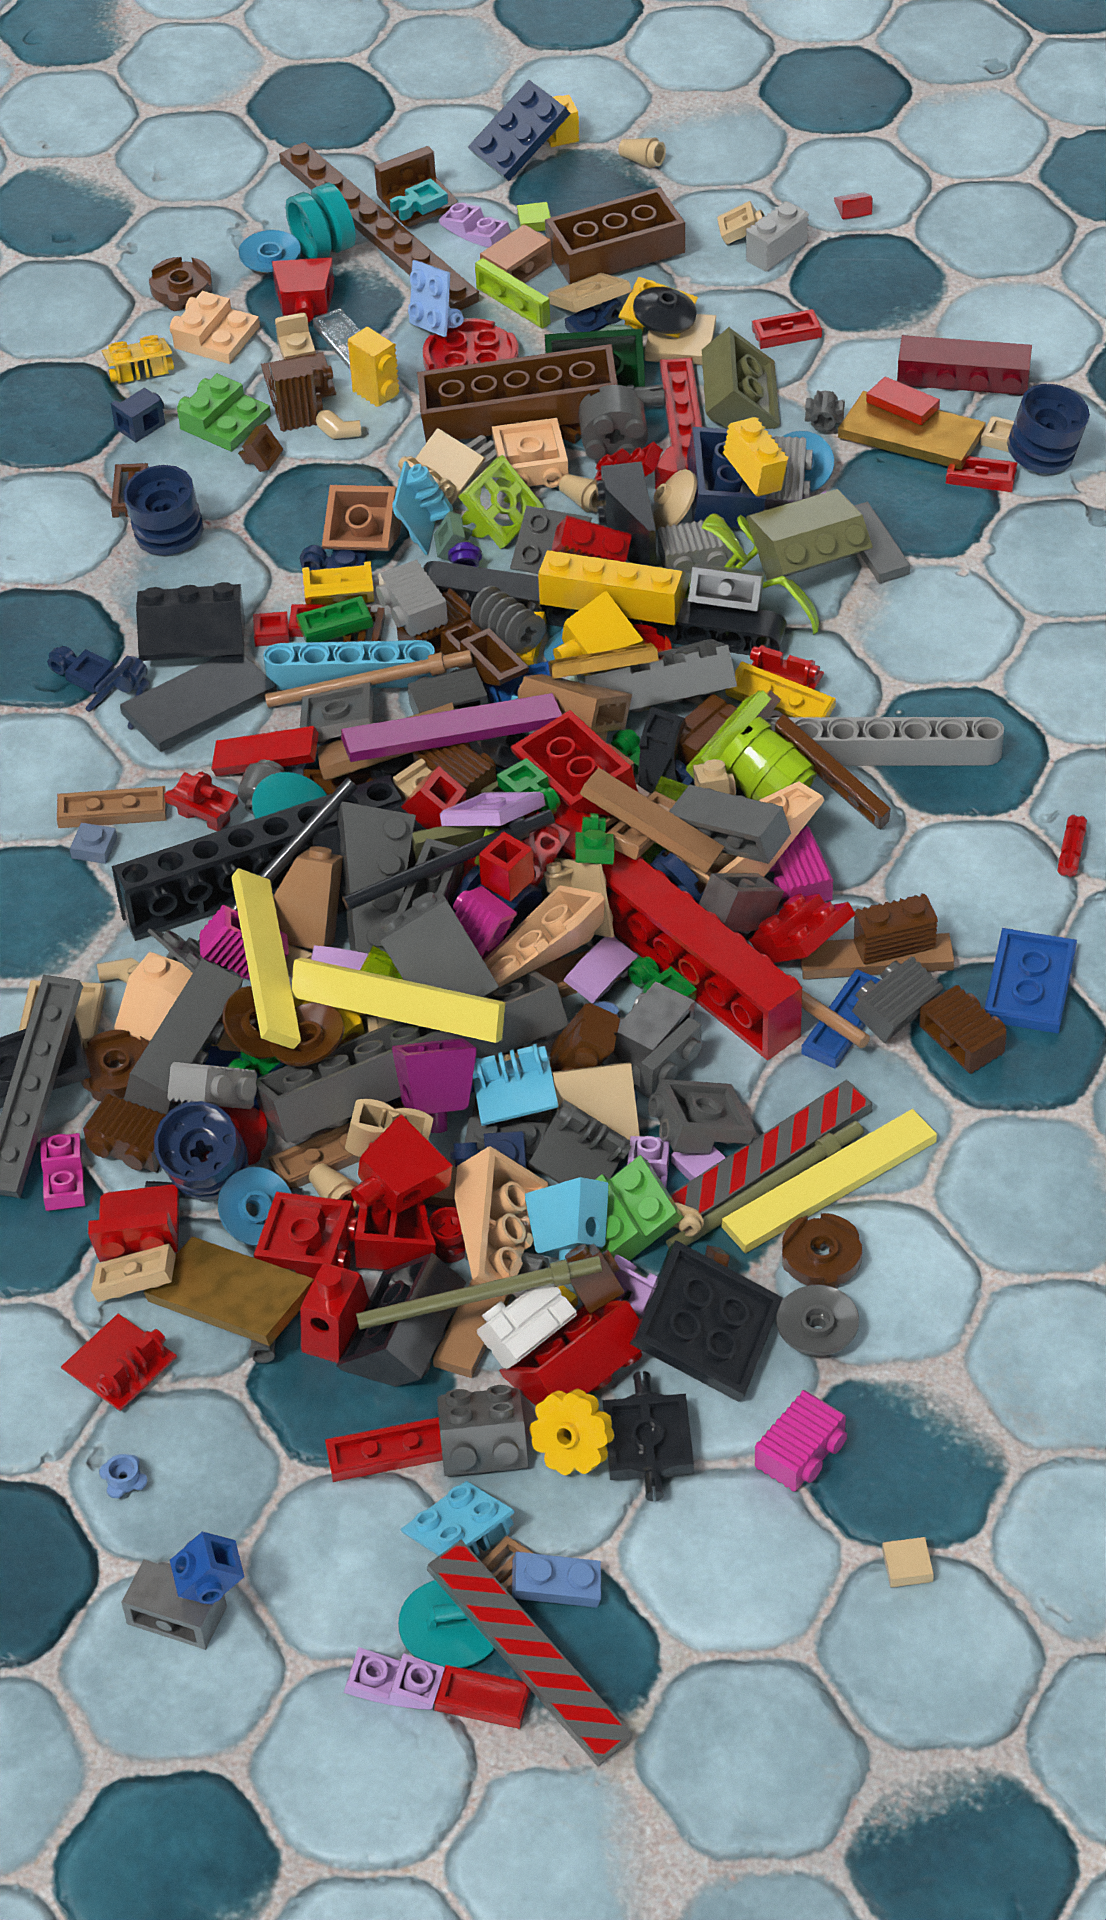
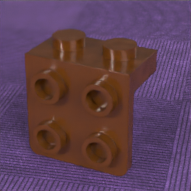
[374,146,457,227]

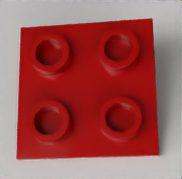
[61,1314,177,1411]

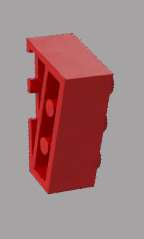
[355,1142,436,1270]

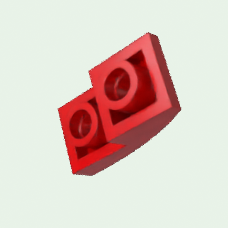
[594,441,663,480]

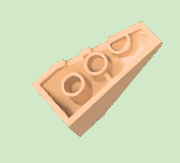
[667,781,824,894]
[484,885,605,988]
[114,951,255,1052]
[454,1146,548,1297]

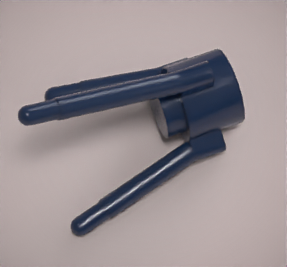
[86,656,150,729]

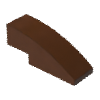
[441,619,529,686]

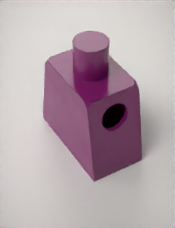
[392,1038,476,1133]

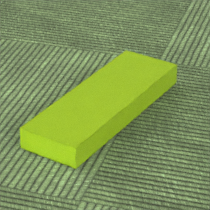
[475,258,551,329]
[686,690,771,779]

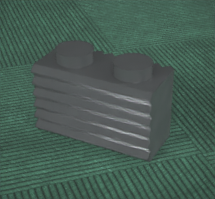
[407,667,488,715]
[852,956,943,1043]

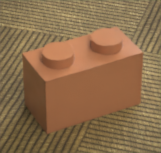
[480,224,552,283]

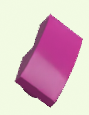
[41,1133,85,1211]

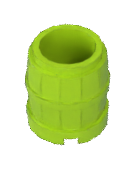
[719,716,817,801]

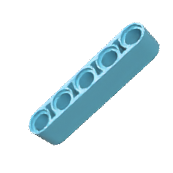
[263,640,437,690]

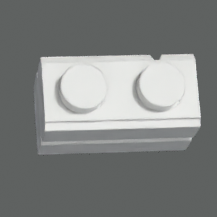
[476,1284,577,1370]

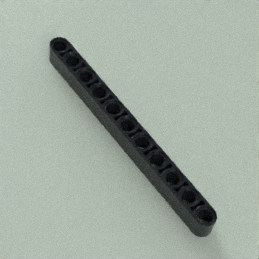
[423,561,787,655]

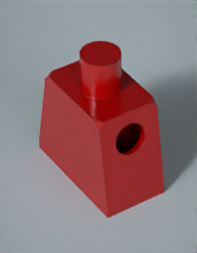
[272,257,334,323]
[351,1114,453,1213]
[300,1263,369,1363]

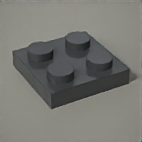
[300,682,374,743]

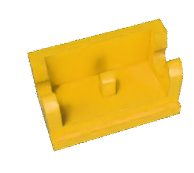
[302,561,375,606]

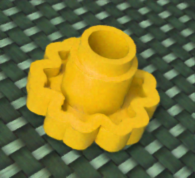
[529,1389,614,1475]

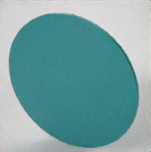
[252,772,327,819]
[398,1580,495,1668]

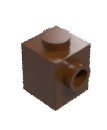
[565,1243,625,1314]

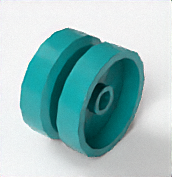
[285,182,356,259]

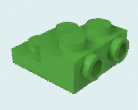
[177,373,271,452]
[595,1155,684,1261]

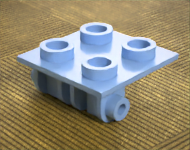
[408,260,464,337]

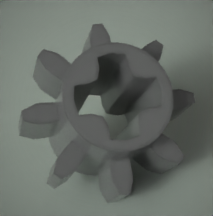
[805,390,845,431]

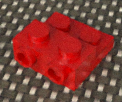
[749,893,855,963]
[254,1192,358,1279]

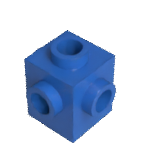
[170,1531,245,1605]

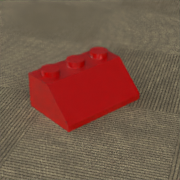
[511,710,638,816]
[499,1300,643,1406]

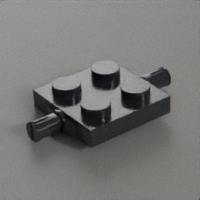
[602,1371,694,1501]

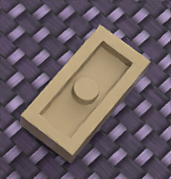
[91,1244,176,1302]

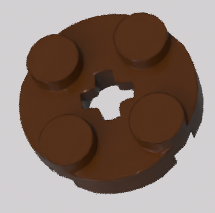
[149,257,212,311]
[80,1030,149,1101]
[782,1213,862,1289]

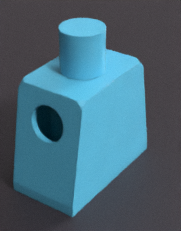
[525,1177,608,1261]

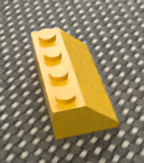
[538,550,691,625]

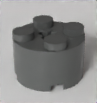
[578,385,648,460]

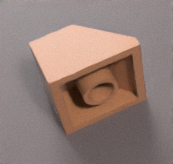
[322,485,401,551]

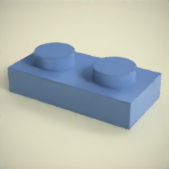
[512,1552,601,1608]

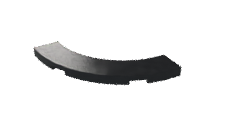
[638,707,686,802]

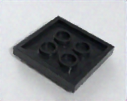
[629,1240,783,1402]

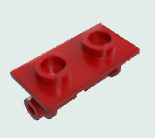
[750,645,824,690]

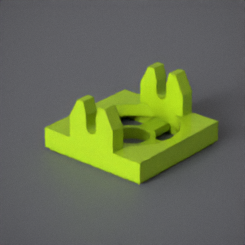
[458,455,544,549]

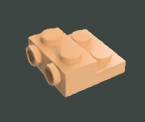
[170,291,260,364]
[492,418,569,488]

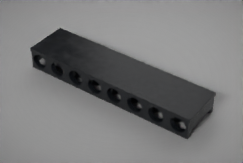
[111,775,402,941]

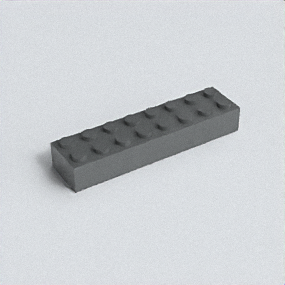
[255,970,568,1143]

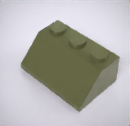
[702,327,780,429]
[746,489,873,581]

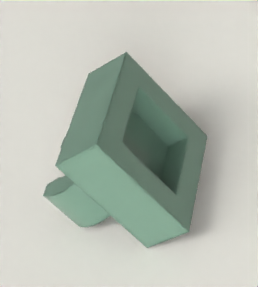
[434,511,474,561]

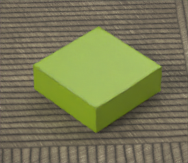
[517,202,551,231]

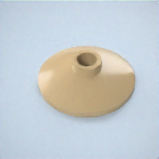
[652,469,697,530]

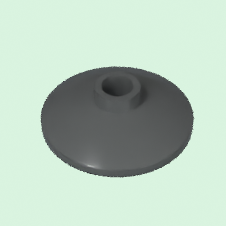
[777,1285,859,1356]

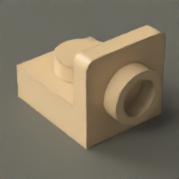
[717,201,765,245]
[275,313,316,360]

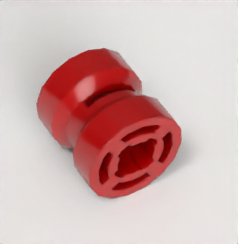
[428,1207,466,1263]

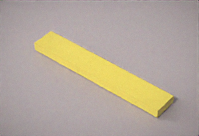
[231,868,301,1049]
[291,958,505,1043]
[722,1109,937,1254]

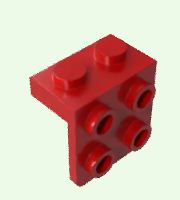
[88,1184,179,1262]

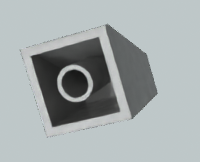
[375,890,499,997]

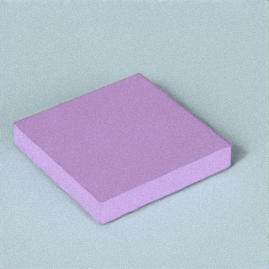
[440,792,545,826]

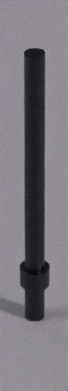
[198,777,358,942]
[342,809,555,911]

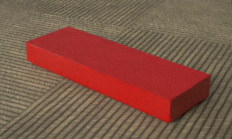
[211,726,319,776]
[325,1417,443,1482]

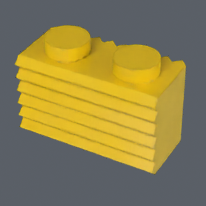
[348,327,400,407]
[723,417,789,497]

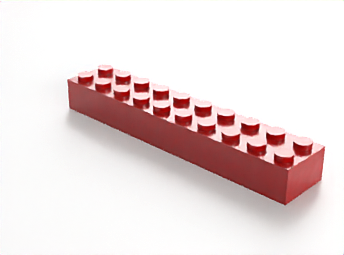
[524,796,802,1061]

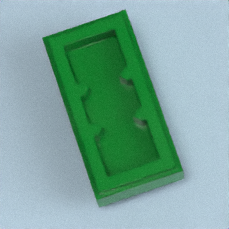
[296,596,373,643]

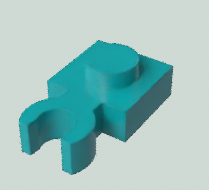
[390,178,448,220]

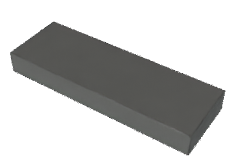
[854,502,911,583]

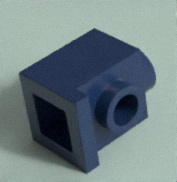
[111,387,165,443]

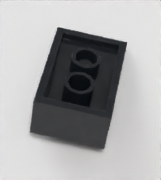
[596,462,656,567]

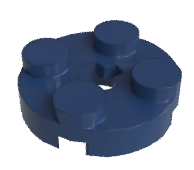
[650,850,704,904]

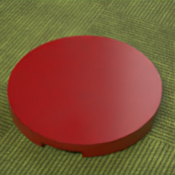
[423,318,519,371]

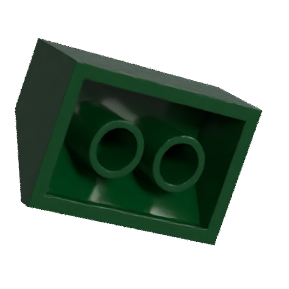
[544,328,645,387]

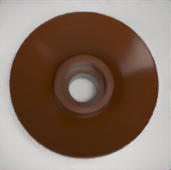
[223,986,275,1059]
[269,1003,345,1066]

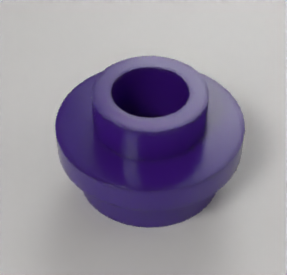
[448,542,482,567]

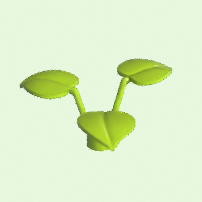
[701,513,819,635]

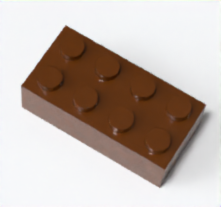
[545,187,685,284]

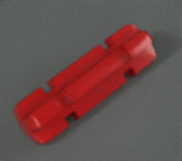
[1057,814,1087,877]

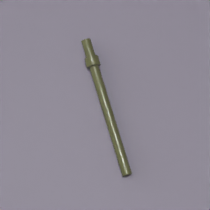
[666,1121,864,1248]
[356,1256,602,1330]

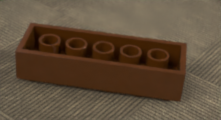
[417,344,617,443]

